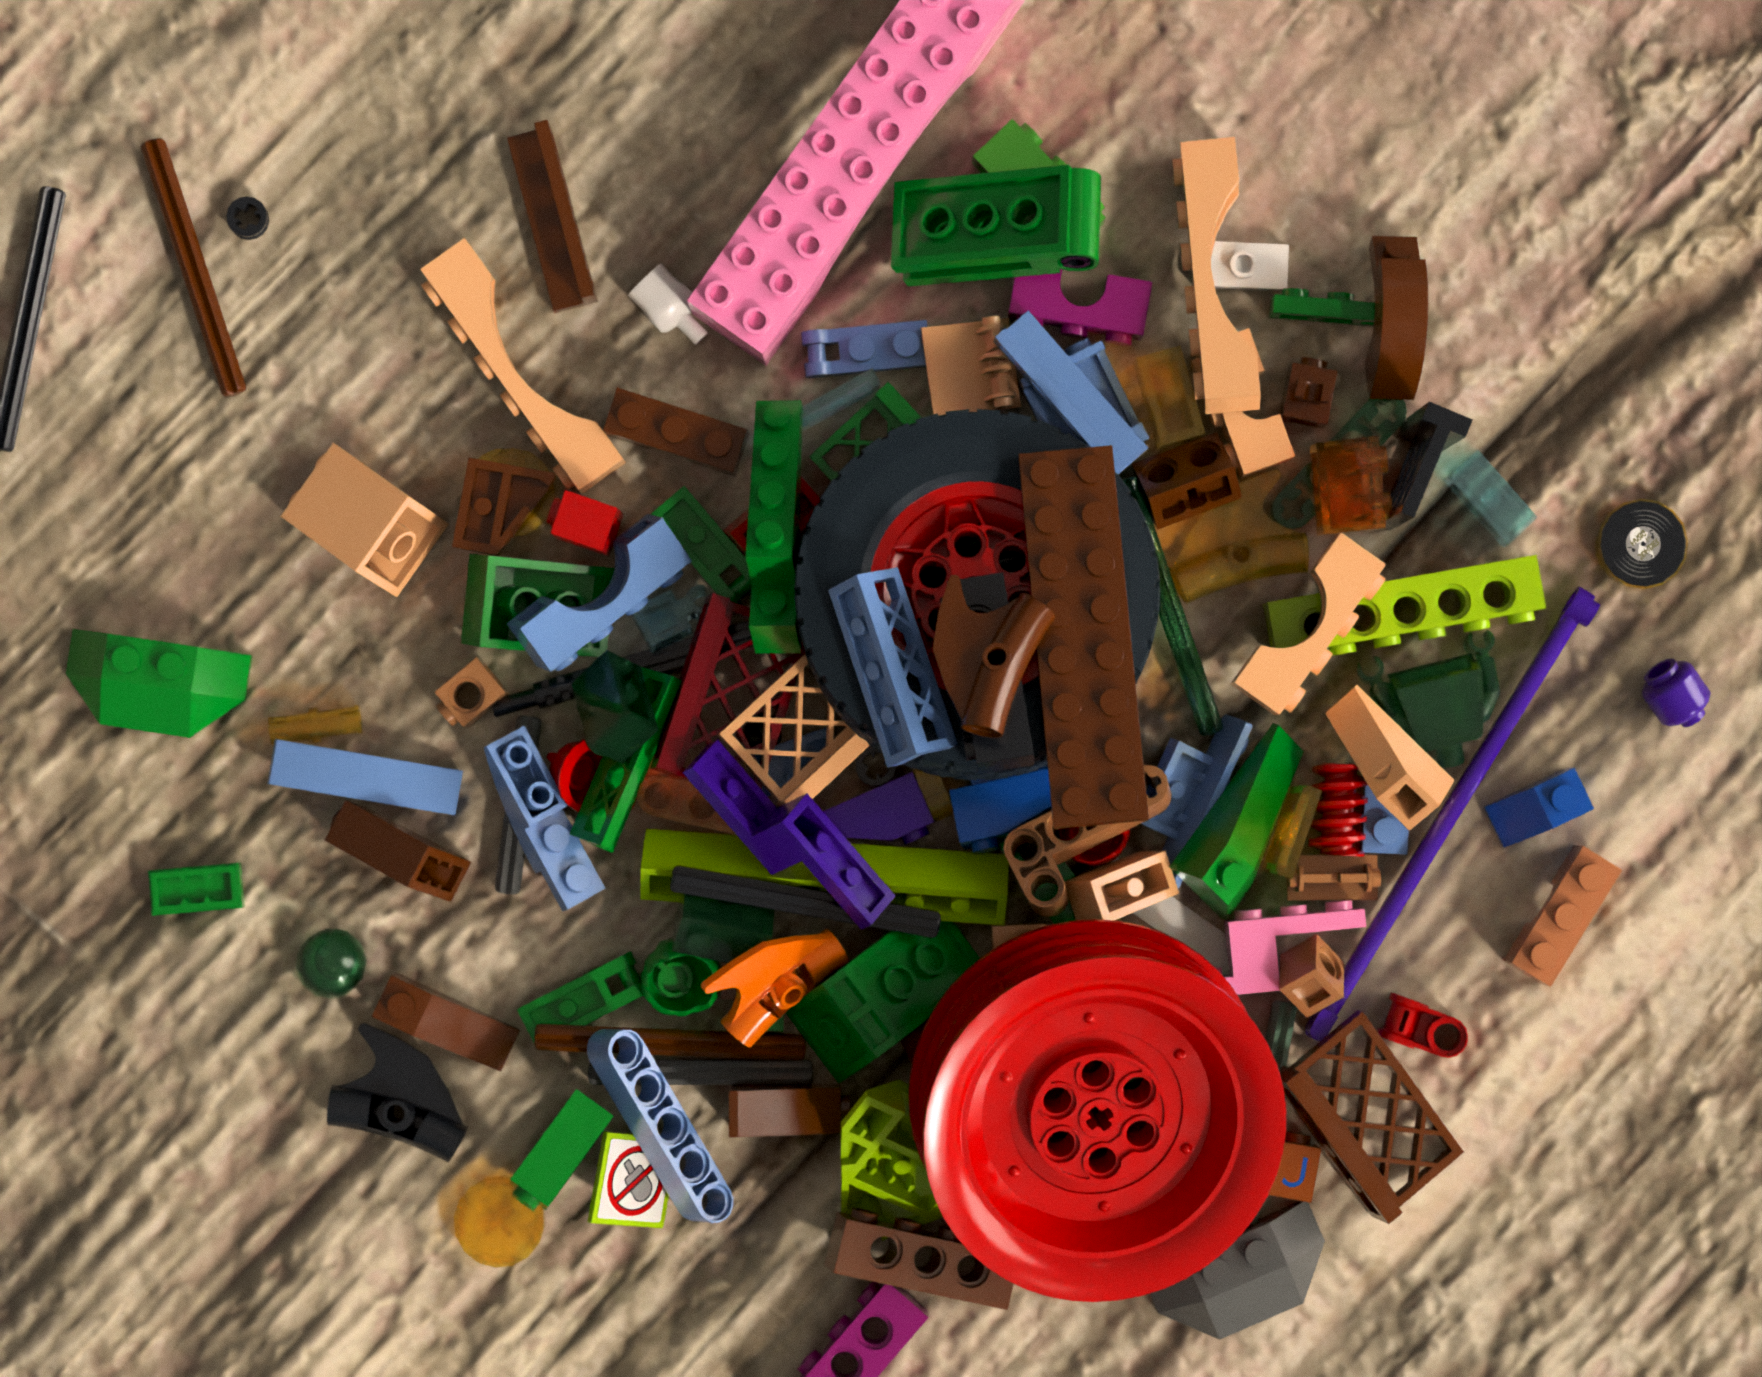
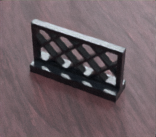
[1377,401,1473,531]

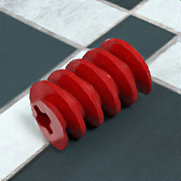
[1308,763,1368,857]

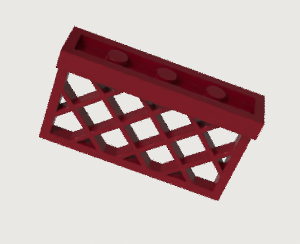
[650,593,805,790]

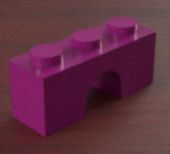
[1008,269,1153,346]

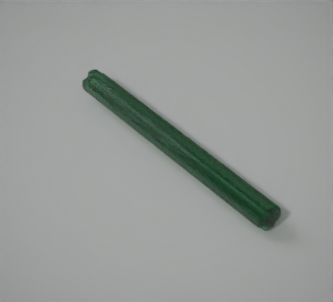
[1122,476,1223,736]

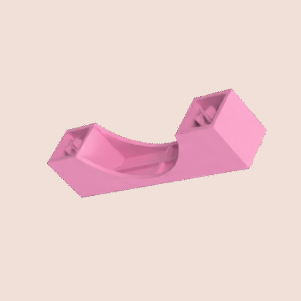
[687,0,1025,366]

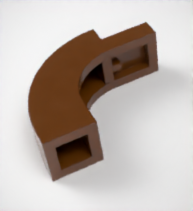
[1365,236,1428,400]

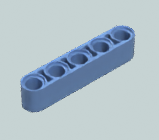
[587,1029,733,1223]

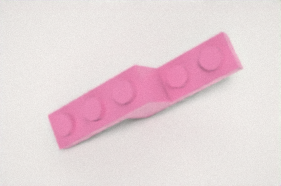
[1216,900,1366,995]

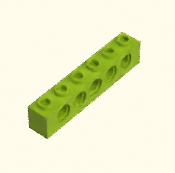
[1263,555,1546,656]

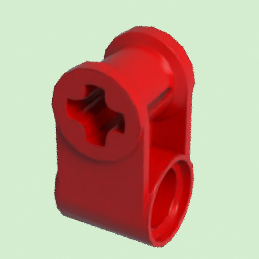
[1377,992,1468,1058]

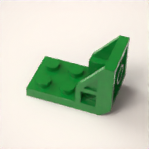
[786,921,980,1084]

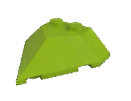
[840,1080,943,1241]

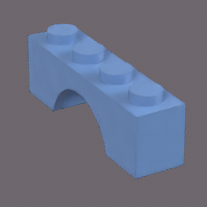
[506,514,692,672]

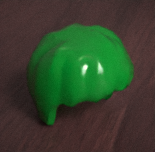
[641,935,721,1017]

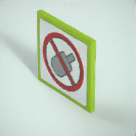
[587,1131,669,1228]

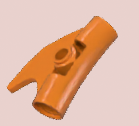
[701,929,849,1048]

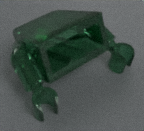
[1357,630,1500,768]

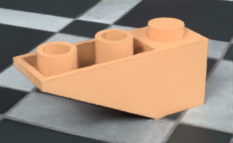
[1325,685,1454,831]

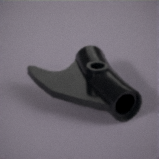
[327,1023,468,1163]

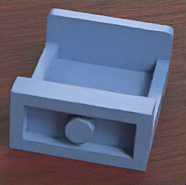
[1019,338,1149,442]

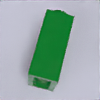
[509,1089,614,1212]

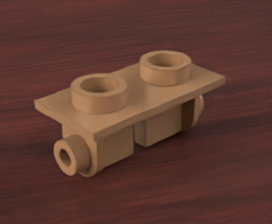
[1286,855,1381,901]

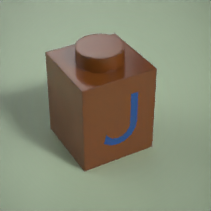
[1269,1131,1321,1203]

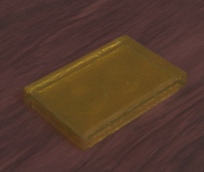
[1262,785,1322,879]

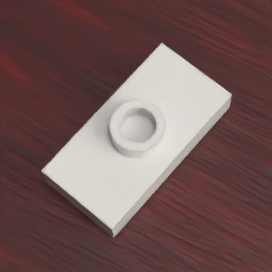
[1211,241,1289,291]

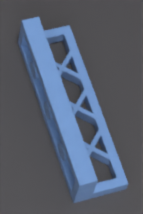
[993,310,1148,474]
[828,567,958,768]

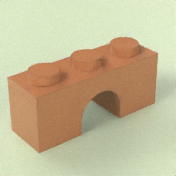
[1503,845,1622,987]

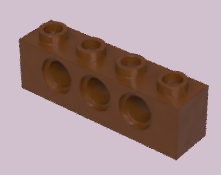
[824,1207,1014,1310]

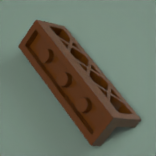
[507,120,598,313]

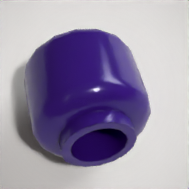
[1641,658,1711,727]

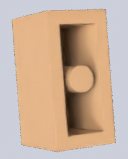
[1065,850,1179,920]

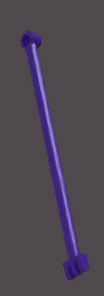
[1304,586,1600,1041]

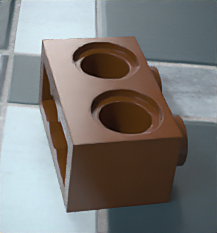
[1132,432,1242,530]

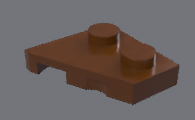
[452,457,556,556]

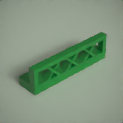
[570,667,682,853]

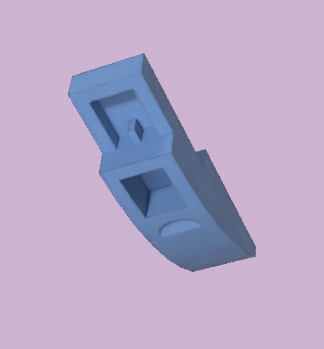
[483,725,606,912]

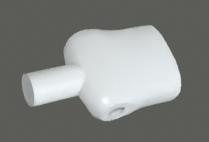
[628,263,708,345]

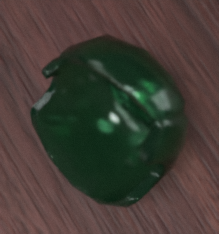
[295,928,367,999]

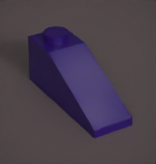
[823,772,934,844]

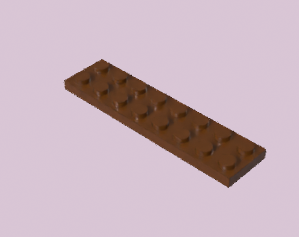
[1018,445,1149,829]

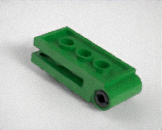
[891,165,1101,287]

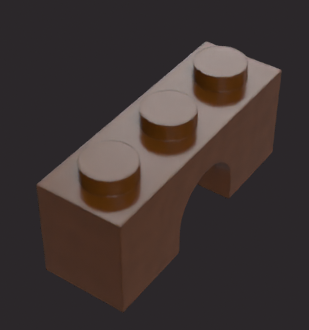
[603,387,749,477]

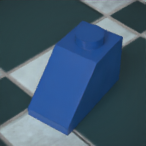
[1484,768,1594,848]

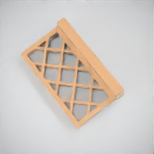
[717,653,870,807]

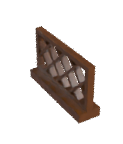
[1279,1010,1464,1224]

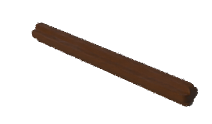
[141,138,246,397]
[534,1024,806,1060]

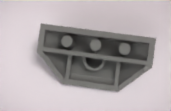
[1150,1201,1325,1340]

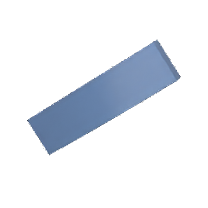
[267,739,463,815]

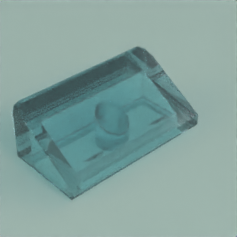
[1443,450,1537,547]

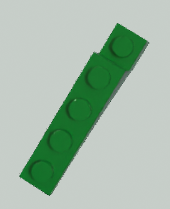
[745,400,803,654]

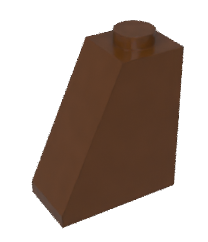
[325,800,471,902]
[729,1084,850,1137]

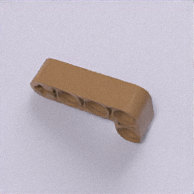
[1003,765,1172,917]

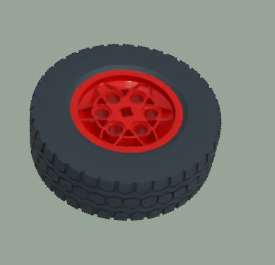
[794,409,1160,780]

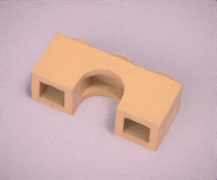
[1190,328,1295,478]

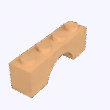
[1231,533,1386,716]

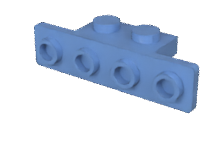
[1141,714,1253,889]

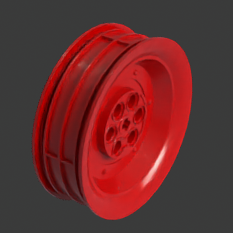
[908,919,1286,1302]

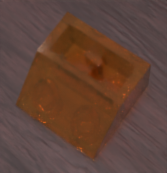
[1310,435,1392,536]

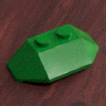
[66,629,252,738]

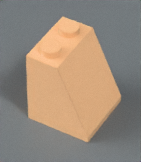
[280,442,449,597]

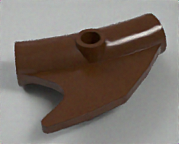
[933,575,1056,738]

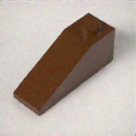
[372,973,520,1071]

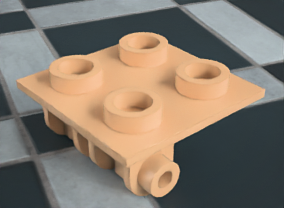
[920,316,1021,416]

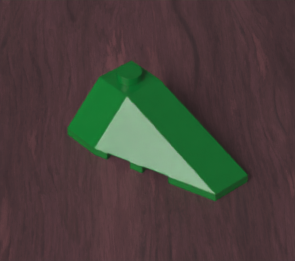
[1169,723,1304,921]

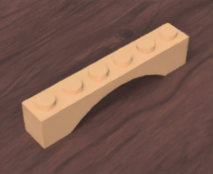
[1172,137,1261,414]
[420,238,626,494]

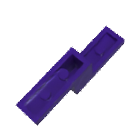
[682,739,895,930]

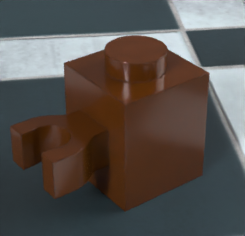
[1279,357,1338,429]

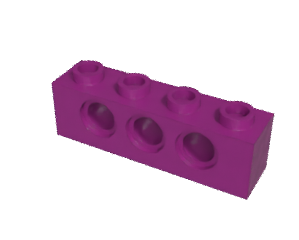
[797,1282,929,1377]

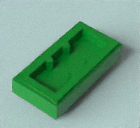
[148,862,245,916]

